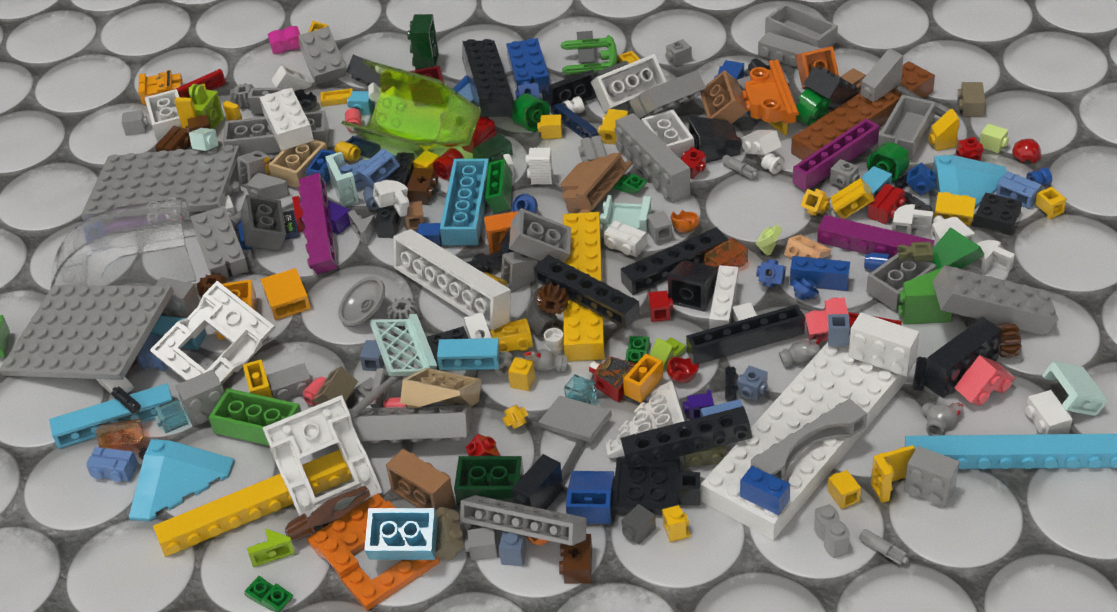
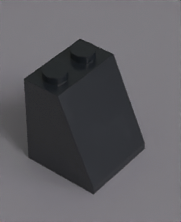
[688,116,742,163]
[667,260,719,312]

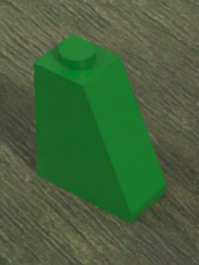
[930,227,985,270]

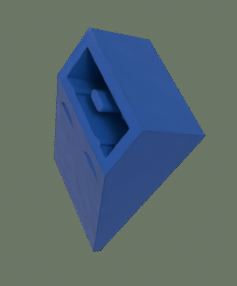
[566,471,614,524]

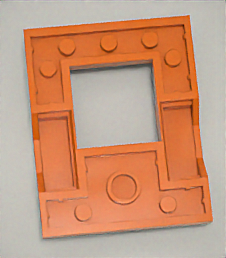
[306,493,440,611]

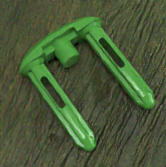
[560,35,617,75]

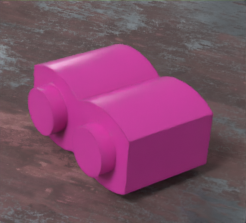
[268,26,300,54]

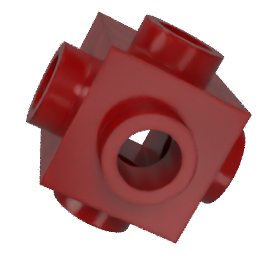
[956,137,984,161]
[680,147,707,179]
[465,434,500,456]

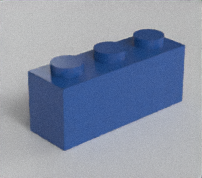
[790,256,850,291]

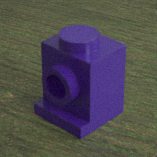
[683,390,714,420]

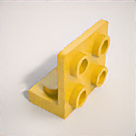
[871,445,915,503]

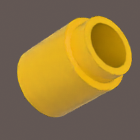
[334,141,361,162]

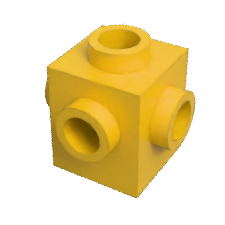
[800,189,830,216]

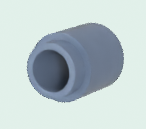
[363,185,379,210]

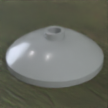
[338,276,385,326]

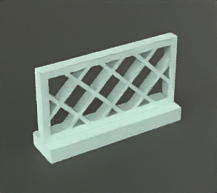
[370,314,437,377]

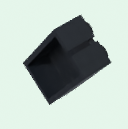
[924,317,1002,398]

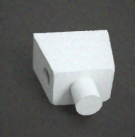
[931,215,975,246]
[464,312,492,339]

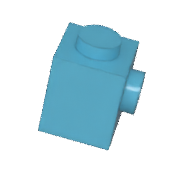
[347,91,374,115]

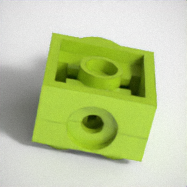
[189,84,225,130]

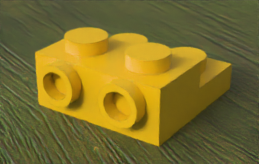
[490,319,533,352]

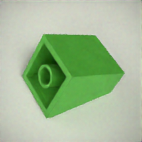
[898,267,952,324]

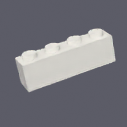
[709,265,738,329]

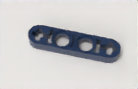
[551,103,599,138]

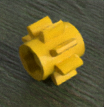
[502,404,528,429]

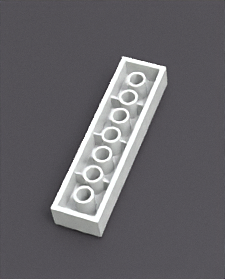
[393,229,511,330]

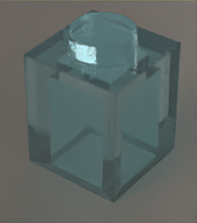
[564,374,597,404]
[154,398,188,433]

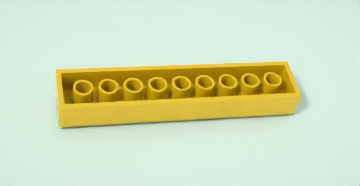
[563,212,605,361]

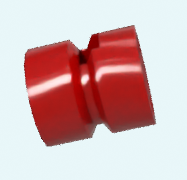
[432,148,464,180]

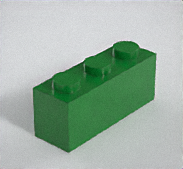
[485,159,513,214]

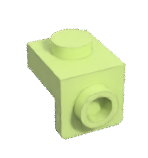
[756,225,782,256]

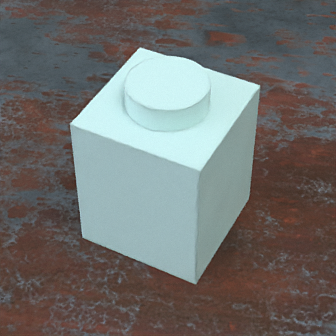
[189,128,219,151]

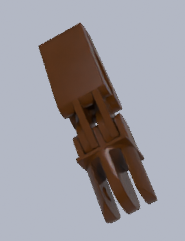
[285,486,370,541]

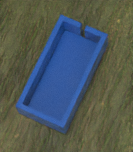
[506,38,550,94]

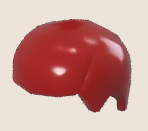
[1012,138,1042,163]
[667,357,699,383]

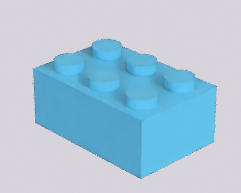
[365,508,438,560]

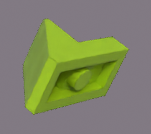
[649,337,686,372]
[247,529,295,567]

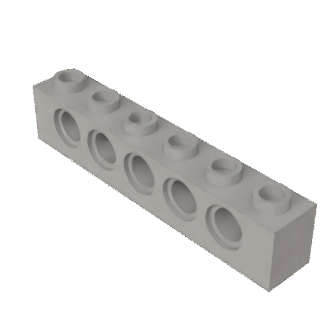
[460,495,587,546]

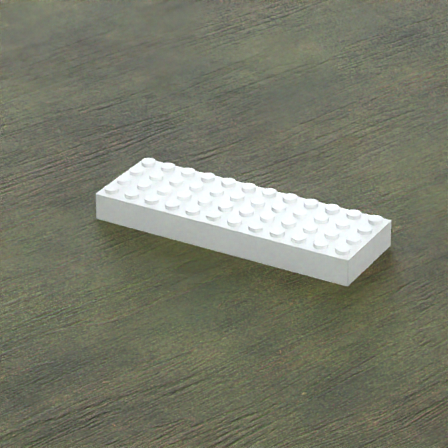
[700,335,908,541]

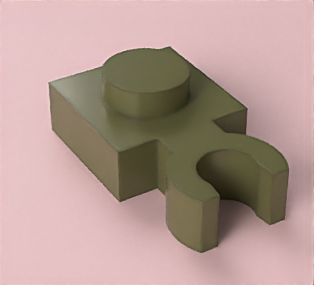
[897,242,933,262]

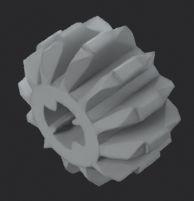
[230,83,255,109]
[386,297,419,329]

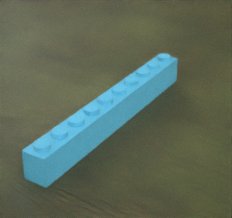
[904,434,1117,469]

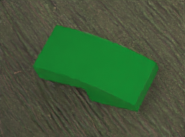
[612,173,647,193]
[625,336,650,364]
[244,575,293,612]

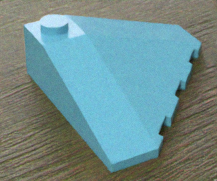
[933,155,1007,209]
[129,439,235,521]

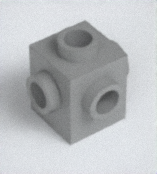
[830,159,860,188]

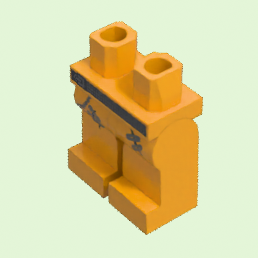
[138,70,183,105]

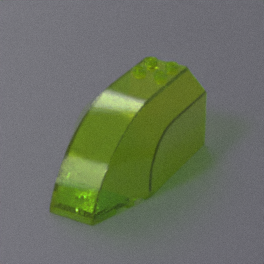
[341,59,481,152]

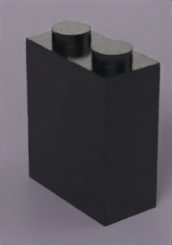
[512,454,564,510]

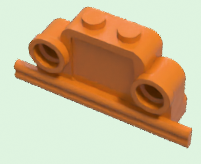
[741,59,799,124]

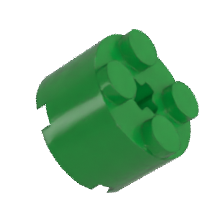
[796,88,831,127]
[511,93,550,132]
[867,142,909,182]

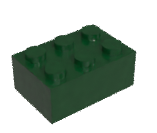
[407,14,439,70]
[454,456,524,505]

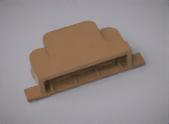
[560,153,633,213]

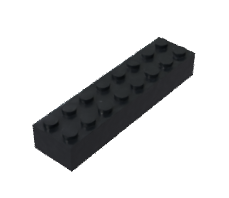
[462,39,513,117]

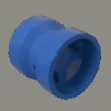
[1026,167,1052,186]

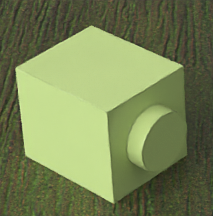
[979,123,1009,153]

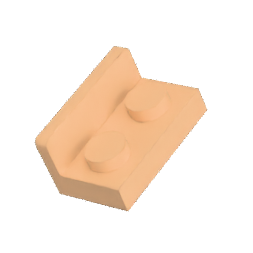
[784,234,832,259]

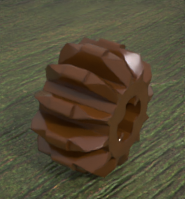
[197,273,228,299]
[536,283,569,316]
[998,323,1022,358]

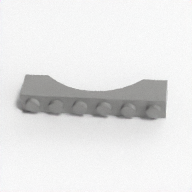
[751,398,867,480]

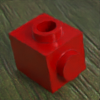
[648,290,673,322]

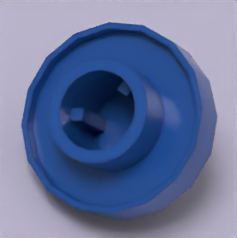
[512,193,538,214]
[792,277,819,301]

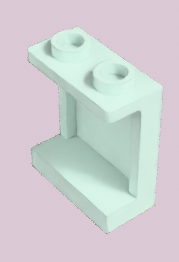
[325,152,359,207]
[600,195,651,233]
[1042,361,1108,416]

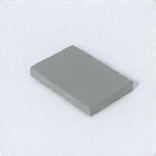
[538,396,612,443]

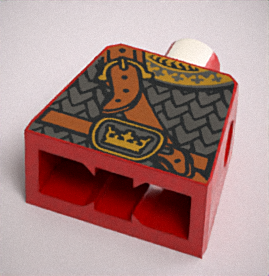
[589,357,636,402]

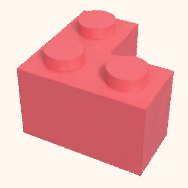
[805,297,848,342]
[954,355,1016,406]

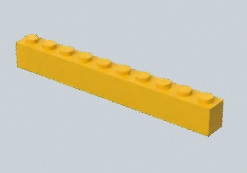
[153,450,353,557]

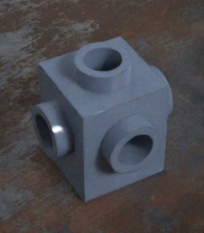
[736,365,768,402]

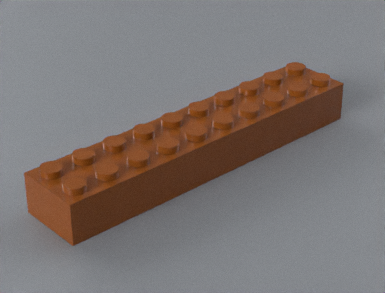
[791,61,935,161]

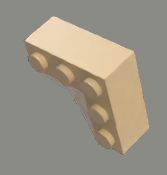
[400,368,482,409]

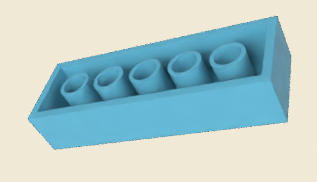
[440,159,489,246]

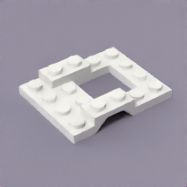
[150,281,275,384]
[262,395,382,517]

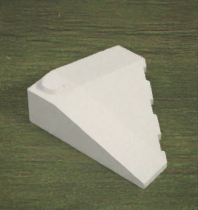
[605,381,687,458]

